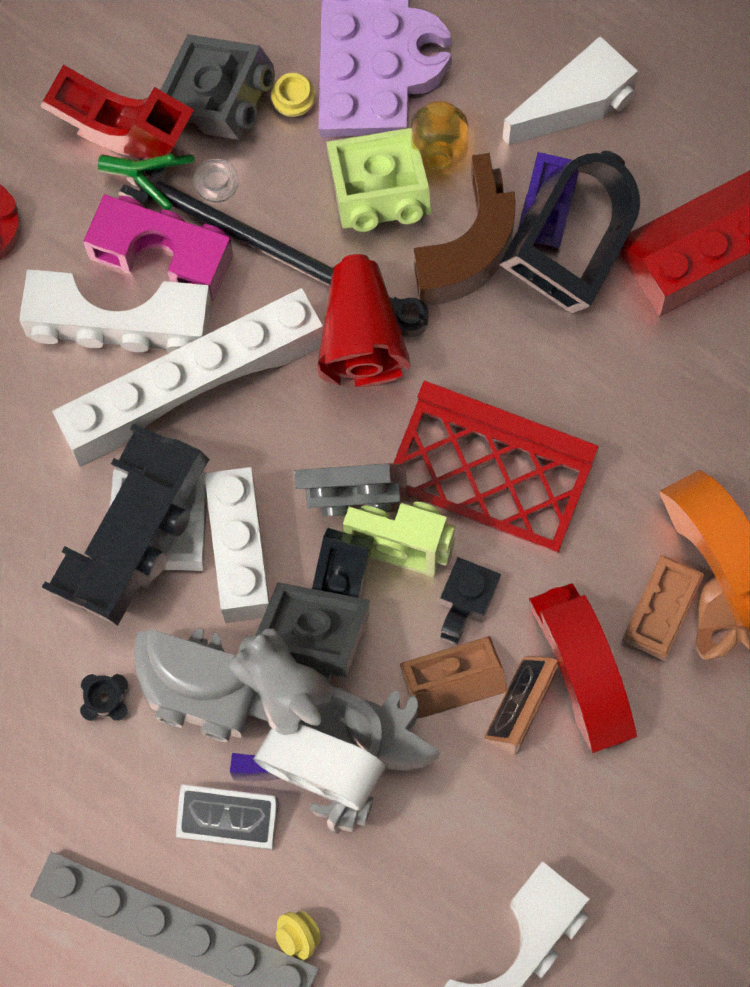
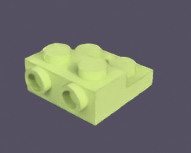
[326,127,431,232]
[343,502,456,577]

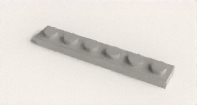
[30,851,319,987]

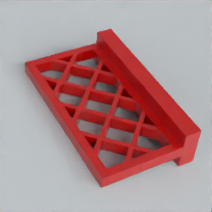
[393,380,599,554]

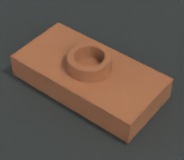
[622,554,704,661]

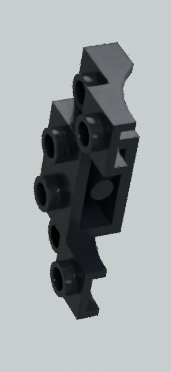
[42,424,210,626]

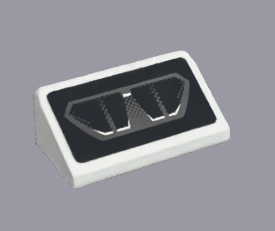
[176,785,279,850]

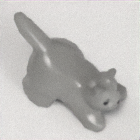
[229,628,333,735]

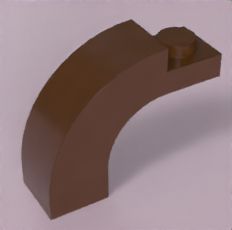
[414,153,516,306]

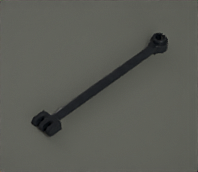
[118,158,429,337]

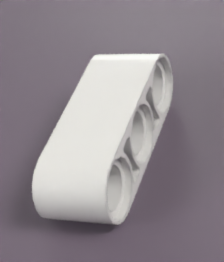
[253,723,386,811]

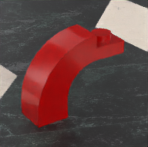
[40,64,194,159]
[529,583,637,754]

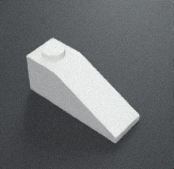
[503,36,638,145]

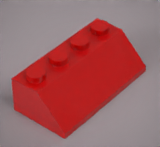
[619,170,750,317]

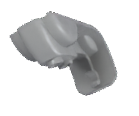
[134,628,439,834]

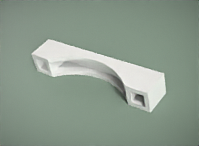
[52,288,323,467]

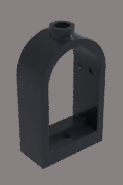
[499,150,640,314]

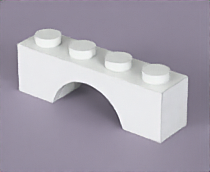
[19,269,212,353]
[444,861,589,987]

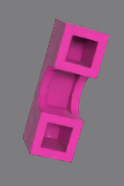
[83,194,233,302]

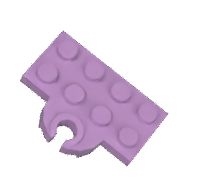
[319,0,452,137]

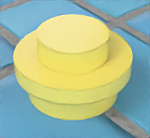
[271,73,315,117]
[276,911,321,960]

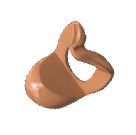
[695,577,750,660]

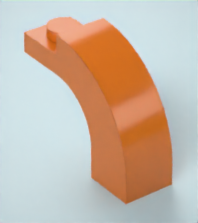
[659,470,750,630]

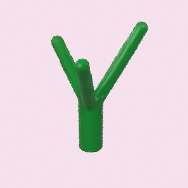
[97,154,195,210]

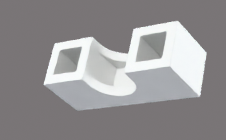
[204,467,270,623]

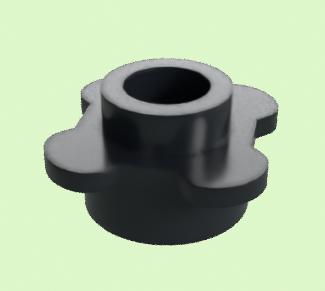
[80,674,128,722]

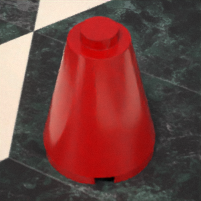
[317,254,411,387]

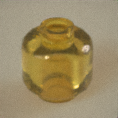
[411,101,469,170]

